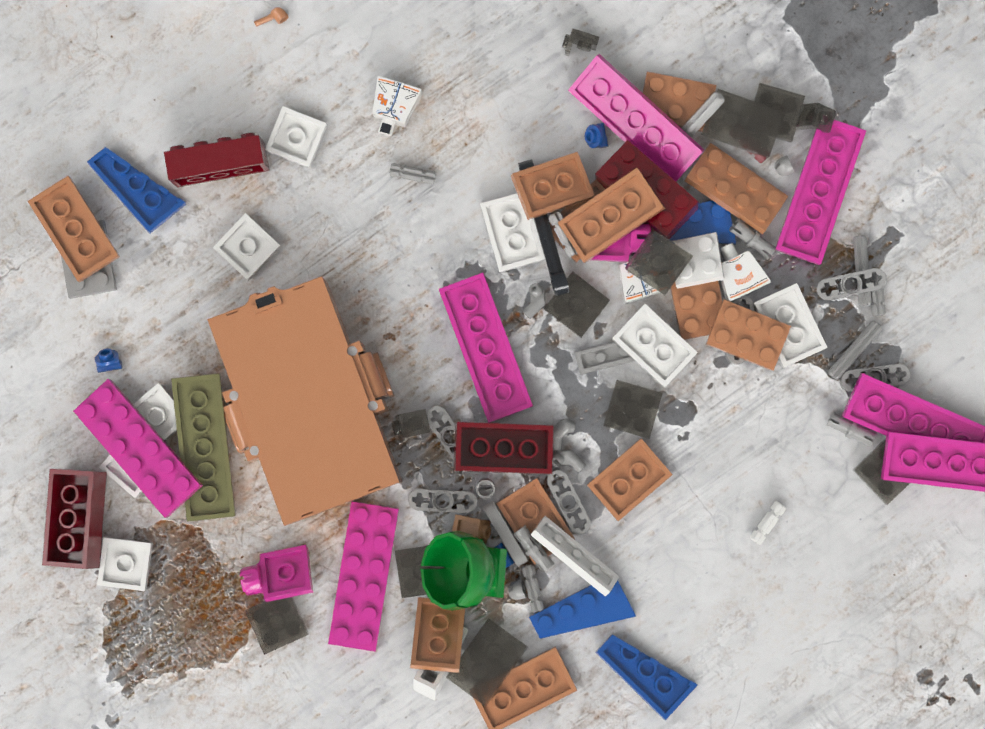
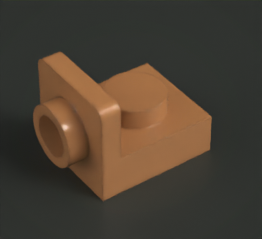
[452,514,491,544]

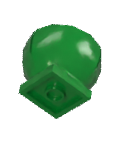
[420,531,507,611]

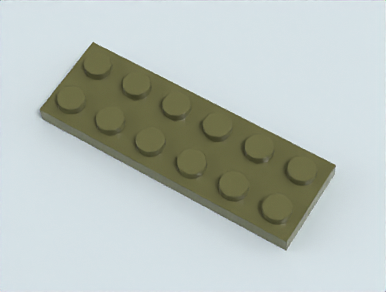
[171,373,236,522]

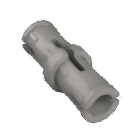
[729,219,776,259]
[827,412,877,447]
[513,525,555,573]

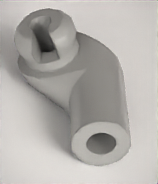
[522,283,546,319]
[553,419,575,451]
[552,450,586,473]

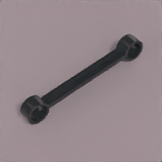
[518,159,570,296]

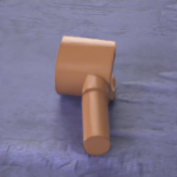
[254,7,289,27]

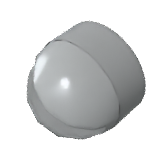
[775,155,794,176]
[476,478,495,499]
[508,579,527,600]

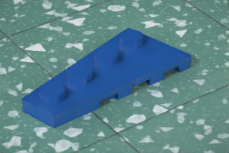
[87,147,186,234]
[639,201,736,245]
[529,580,636,639]
[595,635,697,720]

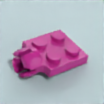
[581,224,652,262]
[240,545,313,602]

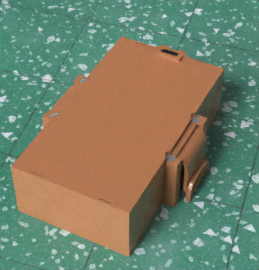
[207,276,403,526]

